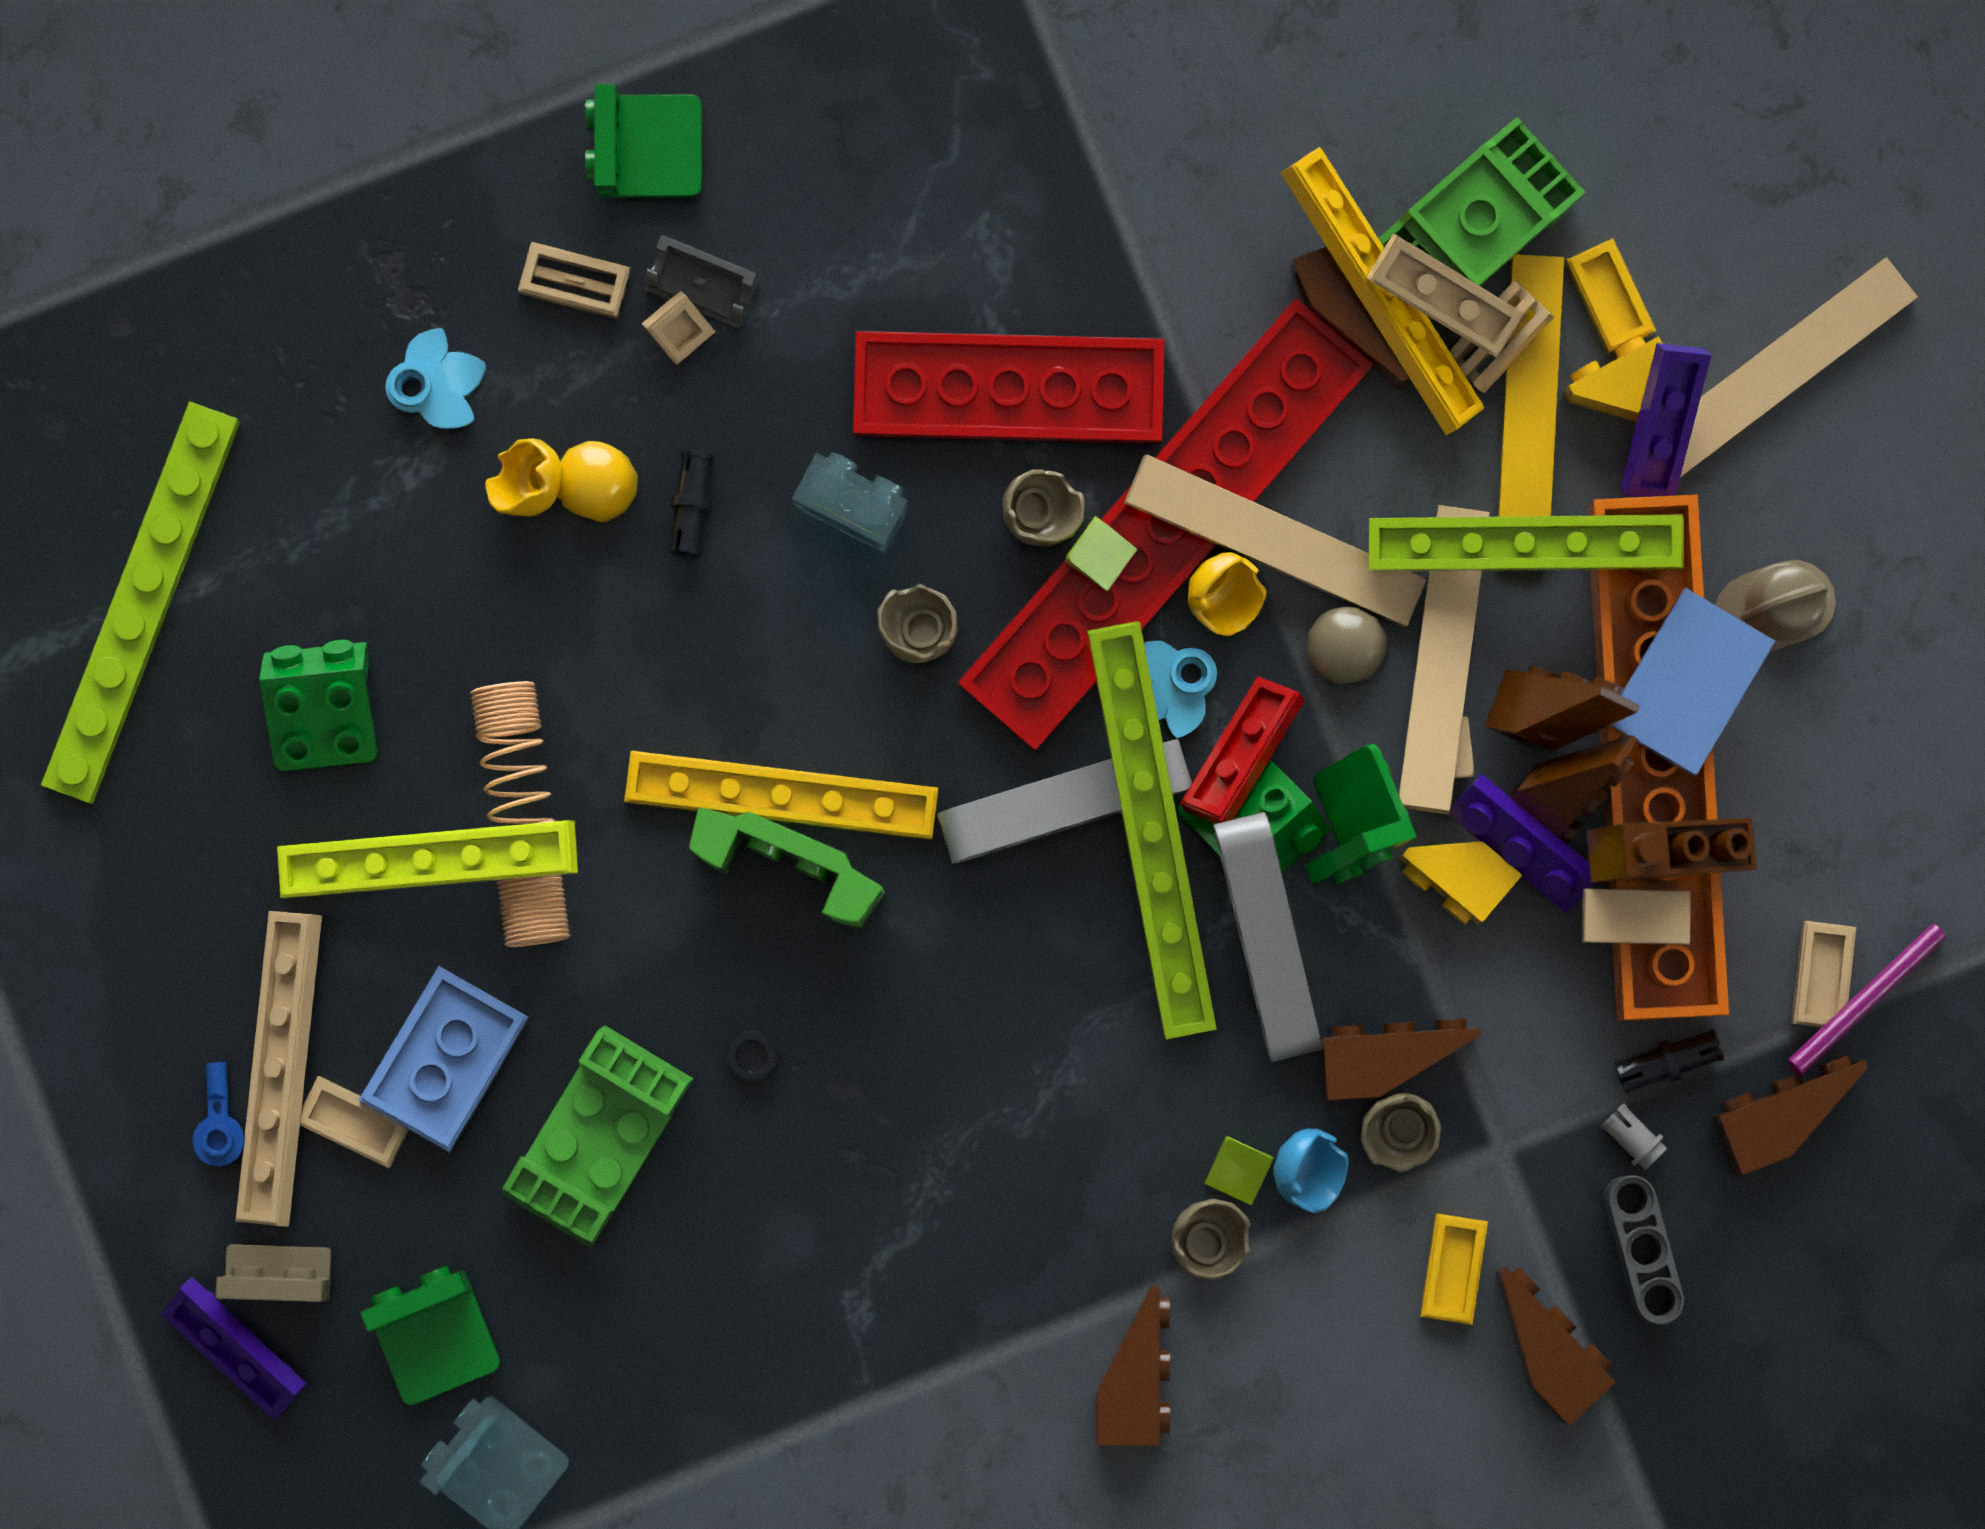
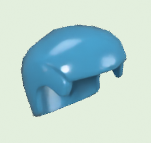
[1273,1128,1349,1213]

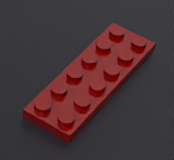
[853,331,1164,444]

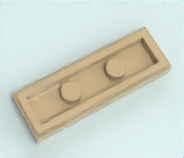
[1366,234,1524,358]

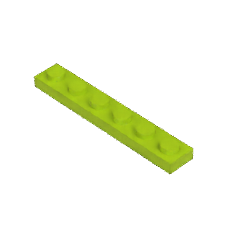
[1369,515,1684,572]

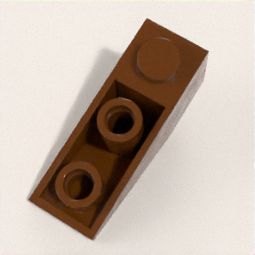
[1290,246,1409,389]
[1485,665,1640,751]
[1510,735,1638,844]
[1586,818,1757,883]
[1321,1019,1480,1101]
[1712,1055,1868,1175]
[1496,1266,1615,1426]
[1096,1286,1170,1446]

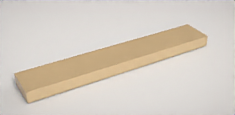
[1680,257,1918,478]
[1124,455,1427,627]
[1399,505,1490,815]
[235,911,322,1227]

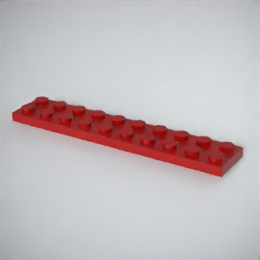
[958,298,1374,752]

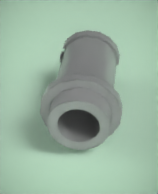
[1600,1103,1667,1170]

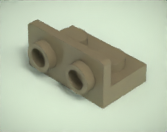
[216,1244,332,1302]

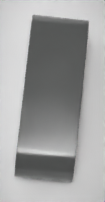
[1603,1175,1684,1324]

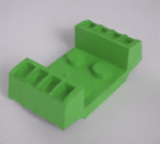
[1378,117,1586,286]
[689,807,885,928]
[502,1025,694,1249]

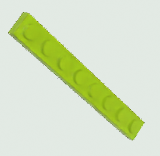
[41,401,240,805]
[1087,621,1217,1040]

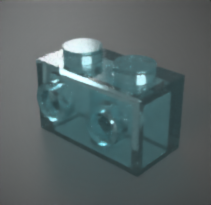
[792,452,909,554]

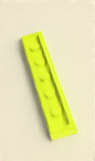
[277,820,578,898]

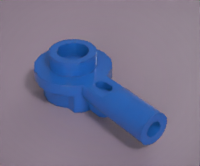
[192,1062,245,1167]

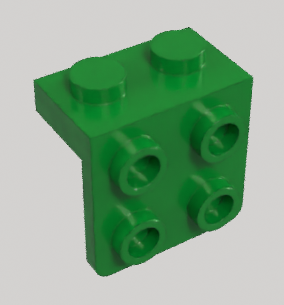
[585,84,702,198]
[259,640,377,771]
[1305,744,1417,886]
[1178,760,1330,874]
[360,1266,500,1405]

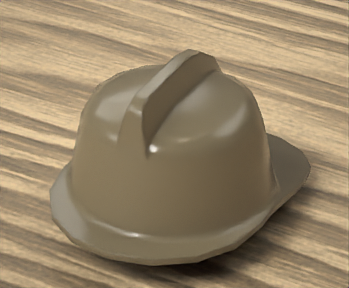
[1715,560,1836,653]

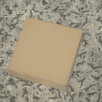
[642,290,715,365]

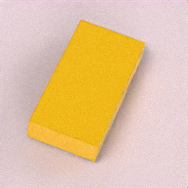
[1565,239,1656,354]
[1420,1213,1488,1325]

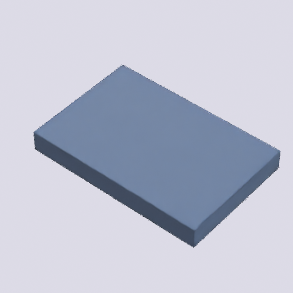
[1609,588,1775,777]
[359,966,529,1153]

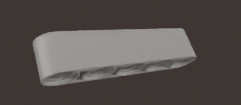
[937,739,1192,864]
[1213,812,1322,1063]

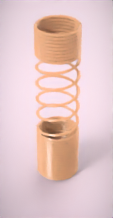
[470,681,571,947]

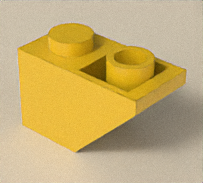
[1563,336,1663,422]
[1398,841,1522,925]

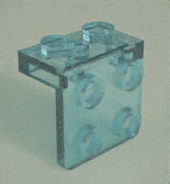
[419,1396,569,1529]

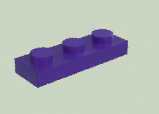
[1620,343,1712,497]
[1449,774,1596,913]
[161,1277,306,1421]

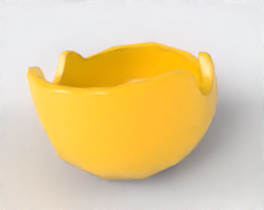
[485,438,562,517]
[557,441,638,522]
[1188,552,1267,637]

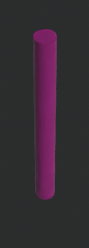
[1787,923,1946,1076]

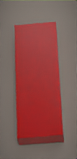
[1180,676,1305,824]

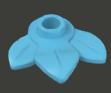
[386,328,487,429]
[1144,641,1217,738]

